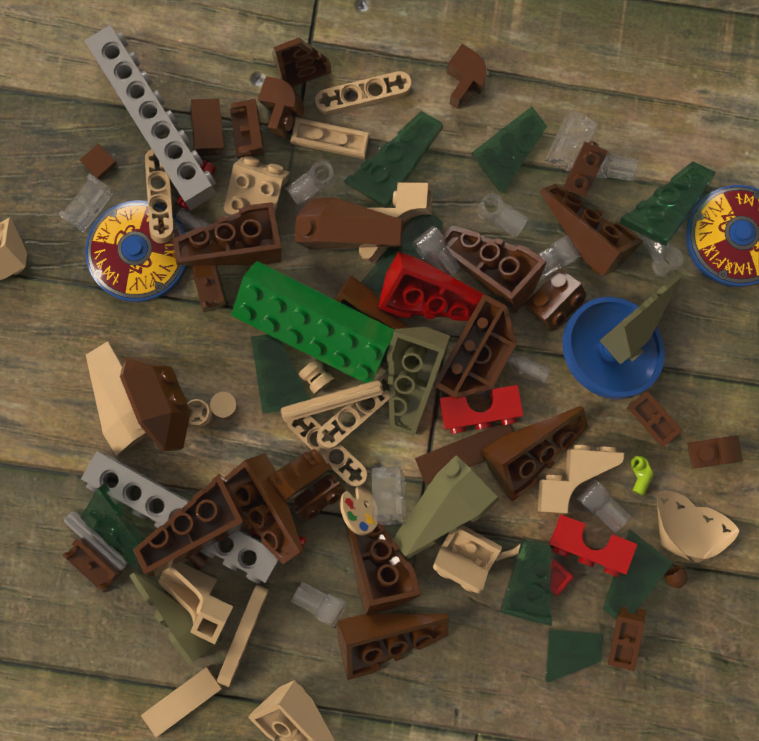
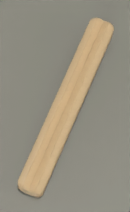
[281,380,383,422]

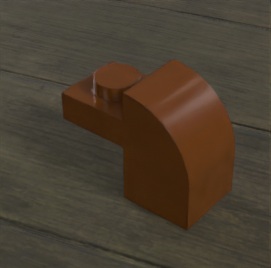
[447,44,486,109]
[258,76,304,139]
[687,435,743,469]

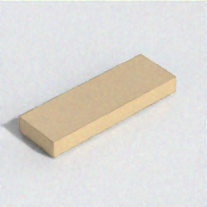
[290,117,370,159]
[141,666,223,737]

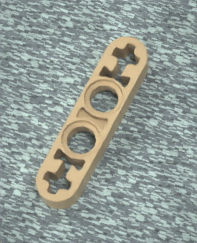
[315,71,411,115]
[145,149,174,244]
[316,374,390,450]
[287,416,367,487]
[217,584,269,687]

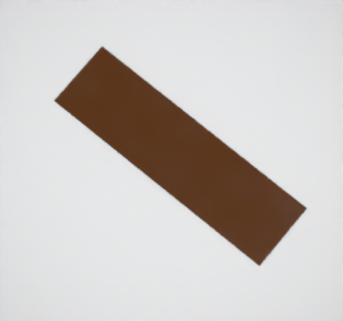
[415,423,513,485]

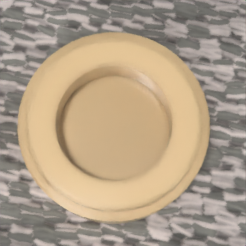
[210,392,237,418]

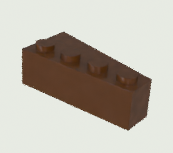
[133,474,248,576]

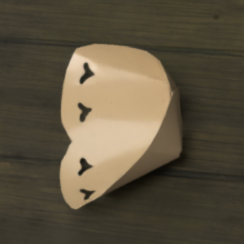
[657,491,740,562]

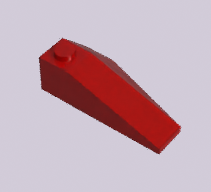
[378,251,483,321]

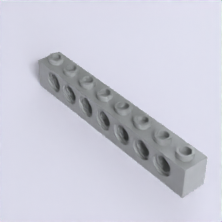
[84,25,217,211]
[81,451,279,584]

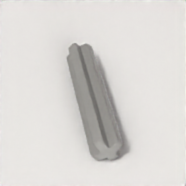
[64,512,129,572]

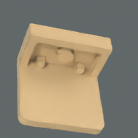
[224,156,290,215]
[433,525,502,594]

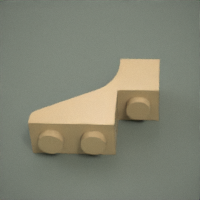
[359,183,433,264]
[538,445,624,513]
[158,562,233,644]

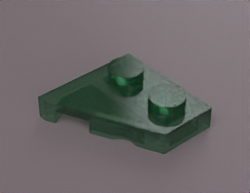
[545,628,603,682]

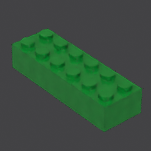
[231,261,395,383]

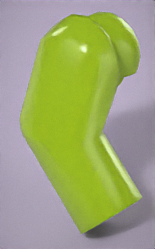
[631,456,653,496]

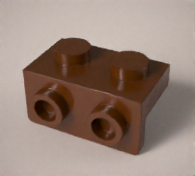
[524,268,587,332]

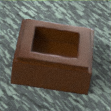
[80,143,117,180]

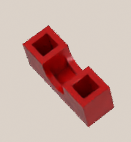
[439,385,523,434]
[549,514,637,578]

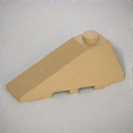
[0,217,27,280]
[86,341,149,456]
[248,680,335,741]

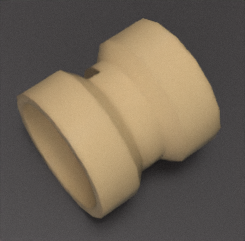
[299,359,334,395]
[187,399,213,427]

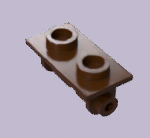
[562,140,608,197]
[290,474,345,522]

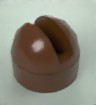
[663,565,687,588]

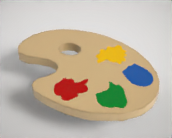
[340,486,378,535]

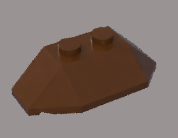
[433,294,517,398]
[120,357,191,452]

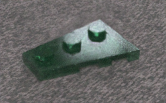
[471,106,547,194]
[251,334,311,414]
[80,483,145,571]
[602,529,673,620]
[500,536,552,626]

